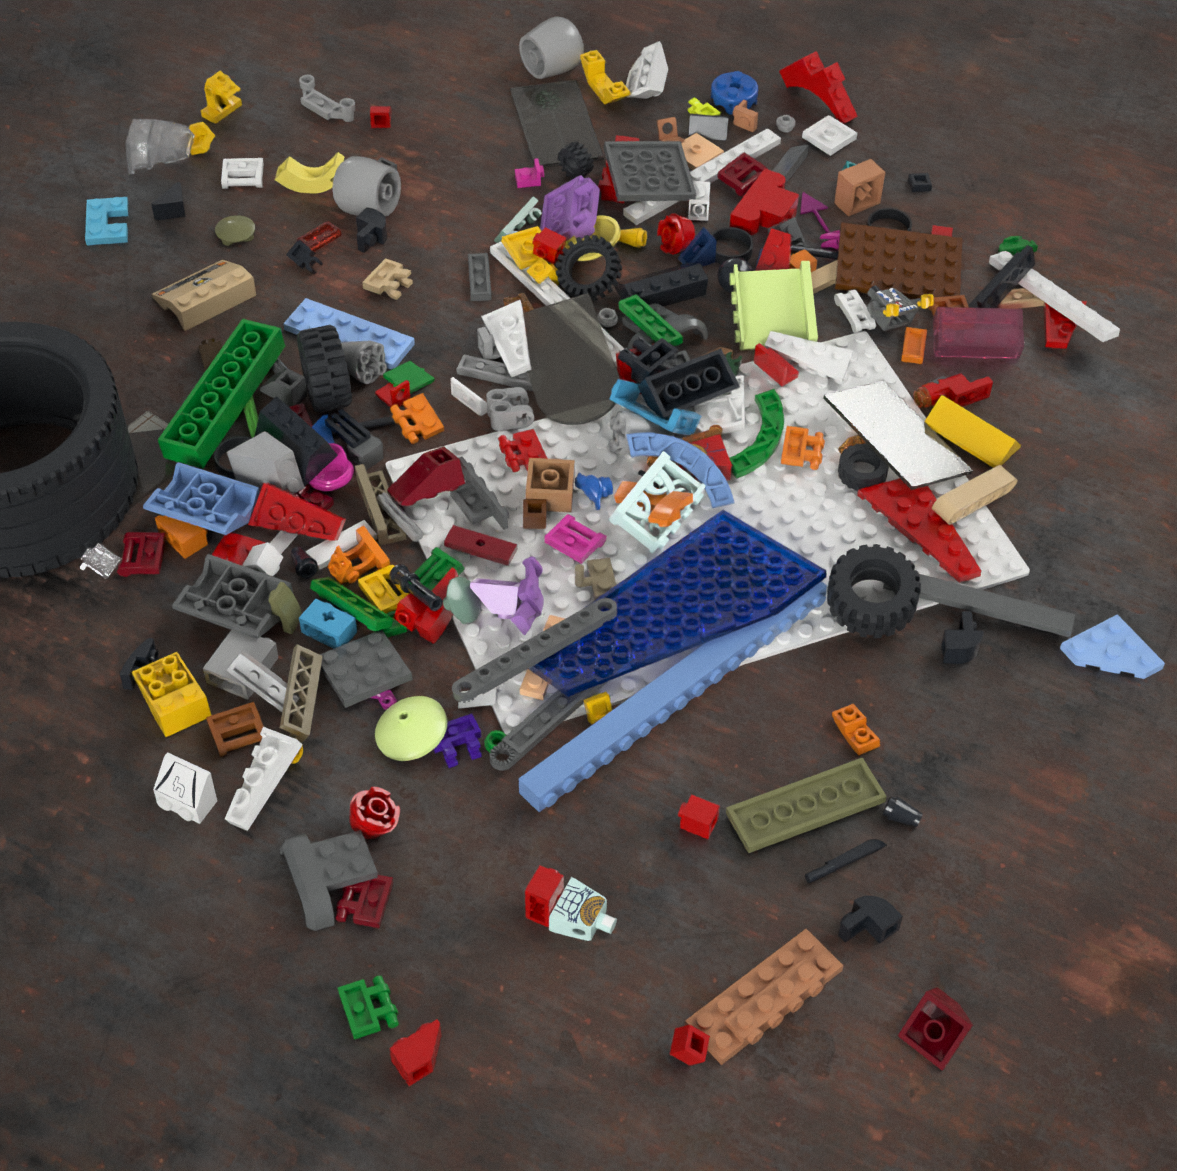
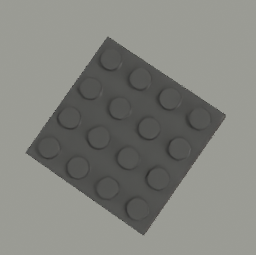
[603,141,697,201]

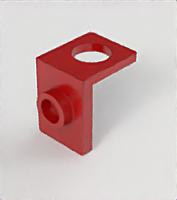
[375,380,411,408]

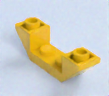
[580,50,630,105]

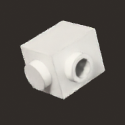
[242,542,283,576]

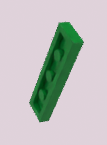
[618,294,683,347]
[310,577,394,631]

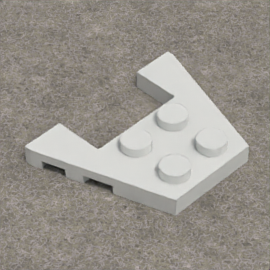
[686,375,745,438]

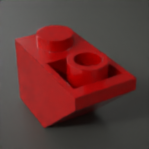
[390,1019,441,1086]

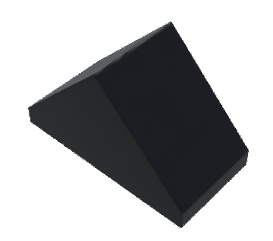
[151,182,186,220]

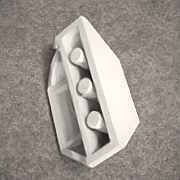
[626,41,668,99]

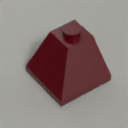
[898,987,973,1071]

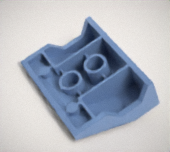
[143,462,260,535]

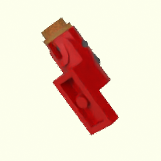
[913,373,993,408]

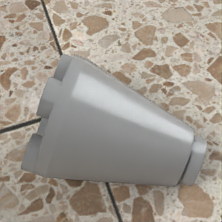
[341,341,387,384]
[609,410,673,455]

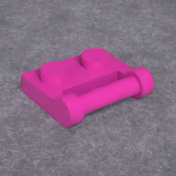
[545,514,607,564]

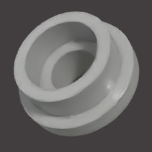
[776,115,796,132]
[597,308,618,327]

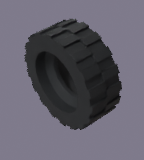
[838,443,889,491]

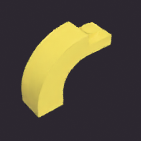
[275,152,344,194]

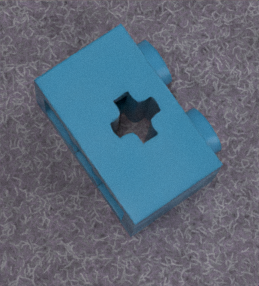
[299,599,357,649]

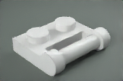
[221,158,264,189]

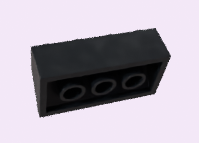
[614,262,708,307]
[638,348,740,419]
[254,396,338,486]

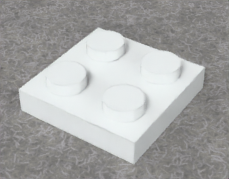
[802,115,857,156]

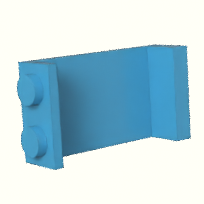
[610,379,702,436]

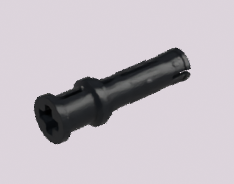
[389,564,443,611]

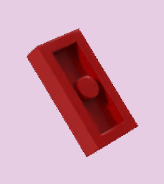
[754,343,799,387]

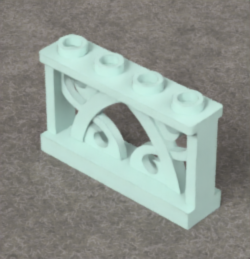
[609,451,706,554]

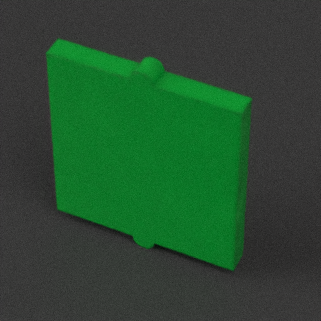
[383,361,435,394]

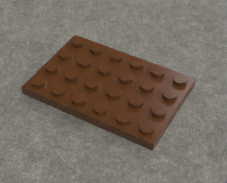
[835,222,962,299]

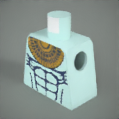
[549,877,617,941]

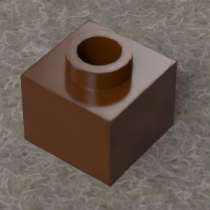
[523,499,546,529]

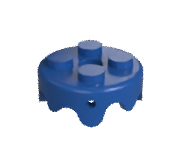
[711,71,758,115]

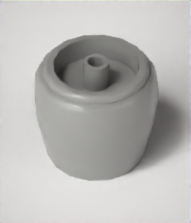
[519,16,584,79]
[332,156,401,216]

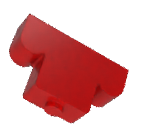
[730,169,799,235]

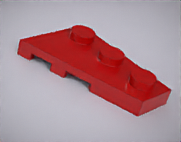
[755,228,792,271]
[1044,301,1087,349]

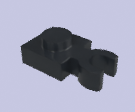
[286,239,323,274]

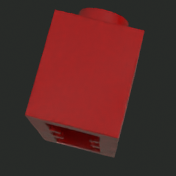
[525,866,564,928]

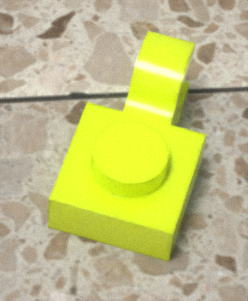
[688,98,721,116]

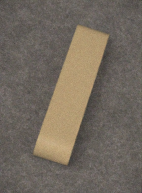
[932,465,1018,525]

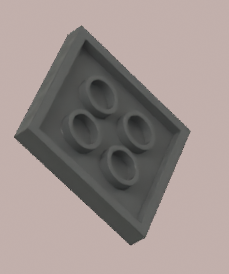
[320,630,413,708]

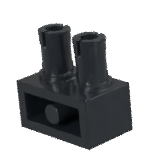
[618,336,678,384]

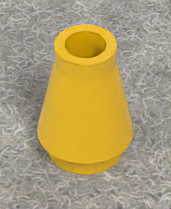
[617,228,647,248]

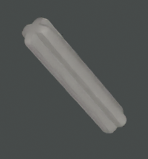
[377,492,423,542]

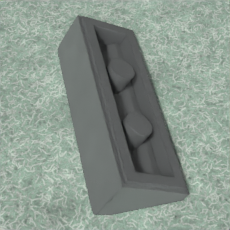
[772,145,809,185]

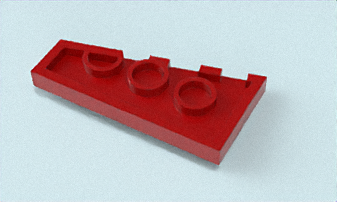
[248,483,346,541]

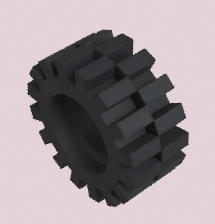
[557,141,594,179]

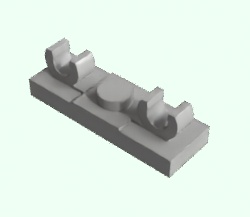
[226,650,300,712]

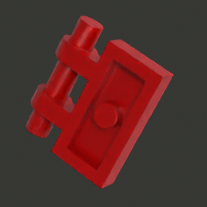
[498,429,548,472]

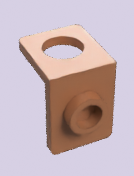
[657,117,685,143]

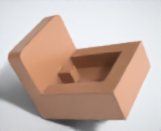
[733,100,758,132]

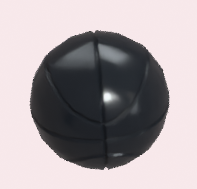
[717,257,753,293]

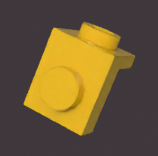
[188,122,215,155]
[527,257,560,285]

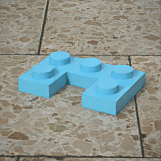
[85,197,128,245]

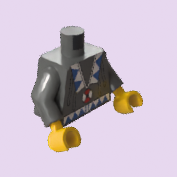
[867,285,934,331]

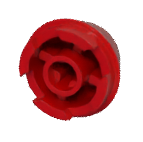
[657,213,695,255]
[349,787,400,839]

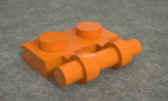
[390,393,444,444]
[781,426,825,470]

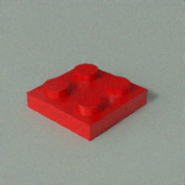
[212,532,266,566]

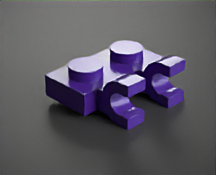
[433,713,482,768]

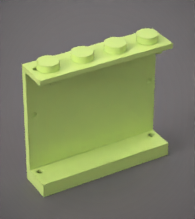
[729,261,818,350]

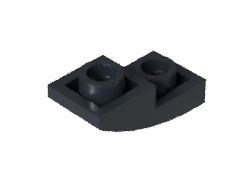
[120,638,159,690]

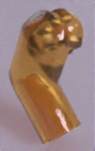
[838,433,871,454]

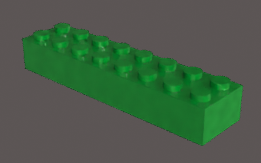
[158,319,285,469]

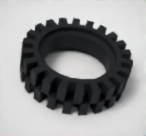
[555,235,622,302]

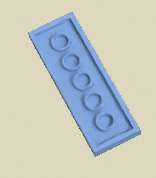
[283,298,415,370]

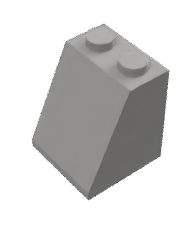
[227,431,304,494]

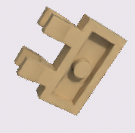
[362,258,413,300]

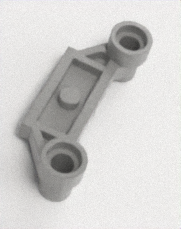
[299,75,355,122]

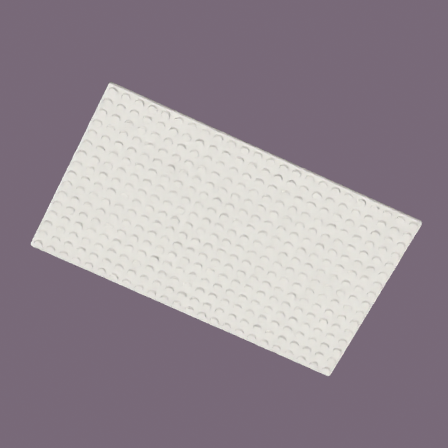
[386,331,1030,735]

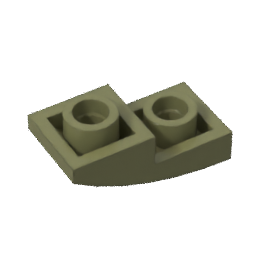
[269,581,302,634]

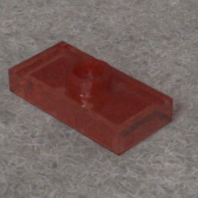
[297,221,341,252]

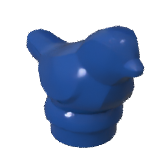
[574,473,613,510]

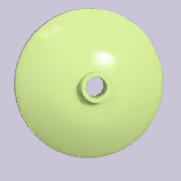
[375,696,447,761]

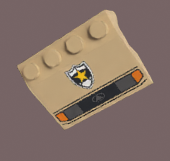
[152,260,256,331]

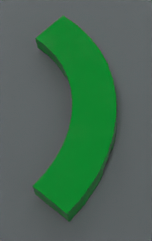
[729,389,784,479]

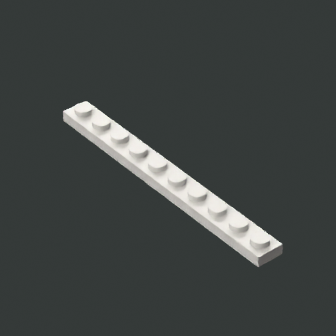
[623,128,781,225]
[490,242,624,369]

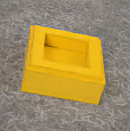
[583,691,612,724]

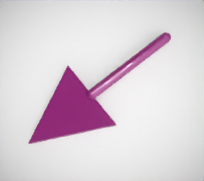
[800,192,830,233]

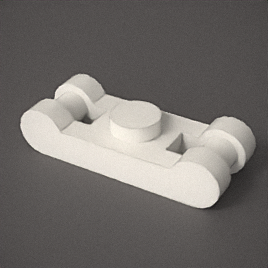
[834,289,876,333]

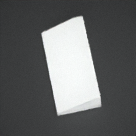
[451,377,487,416]

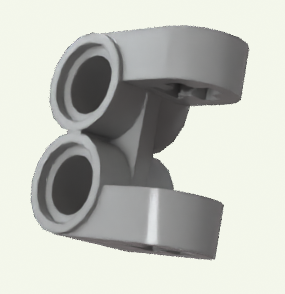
[486,387,535,431]

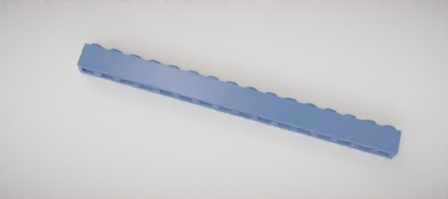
[518,569,827,812]

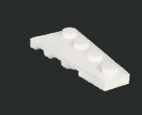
[482,300,531,378]

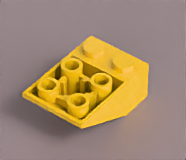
[132,652,211,737]

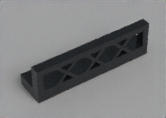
[968,245,1035,319]

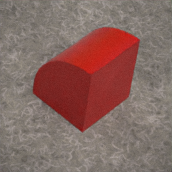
[370,106,392,128]

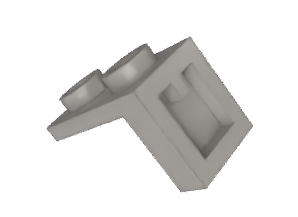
[477,327,501,360]

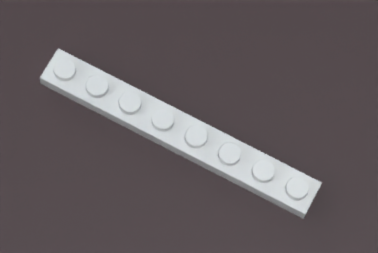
[989,251,1120,342]

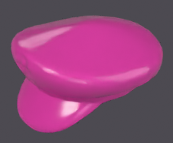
[309,443,354,491]

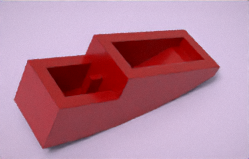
[414,568,459,644]

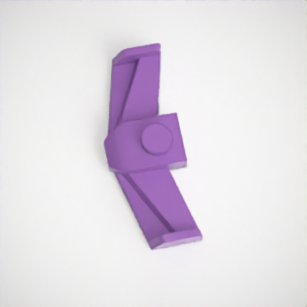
[510,556,544,635]

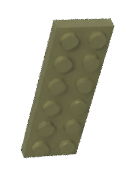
[726,758,887,853]

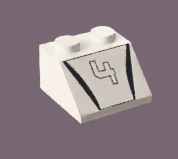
[153,752,217,824]

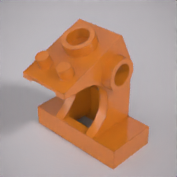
[328,525,390,584]

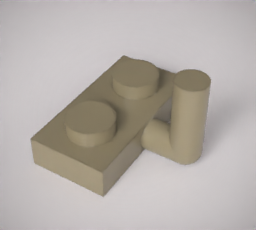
[575,557,619,602]

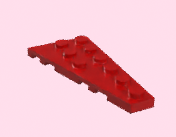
[857,473,982,583]

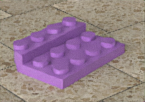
[540,175,600,241]

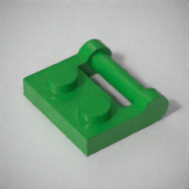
[408,547,465,595]

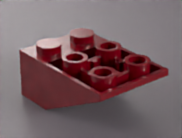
[387,446,465,506]

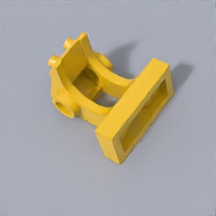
[201,70,242,124]

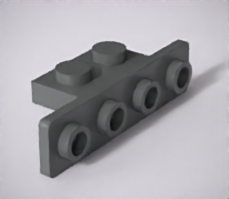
[450,456,510,530]

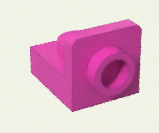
[515,158,544,188]

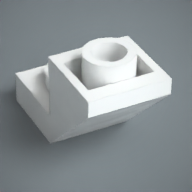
[688,181,710,221]

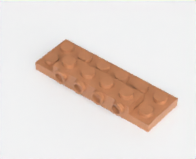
[685,929,843,1065]

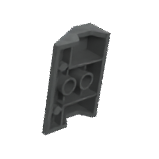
[172,554,294,639]

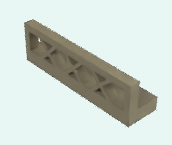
[355,464,406,546]
[280,644,323,743]

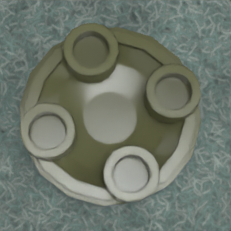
[215,215,255,246]

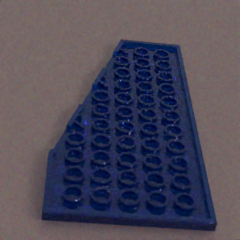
[528,510,827,697]

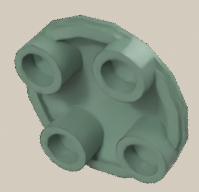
[443,577,481,624]

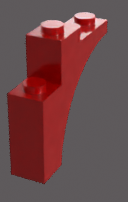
[779,51,858,124]

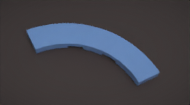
[626,432,735,509]

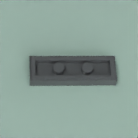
[468,253,492,301]

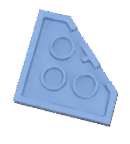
[1060,614,1165,679]

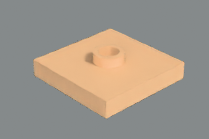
[681,133,724,170]

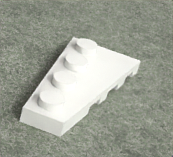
[765,331,853,385]
[225,727,303,831]

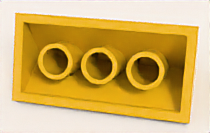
[924,395,1021,468]

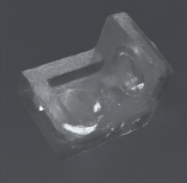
[80,543,121,579]

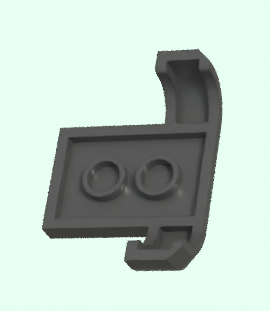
[622,304,708,350]
[280,830,377,931]

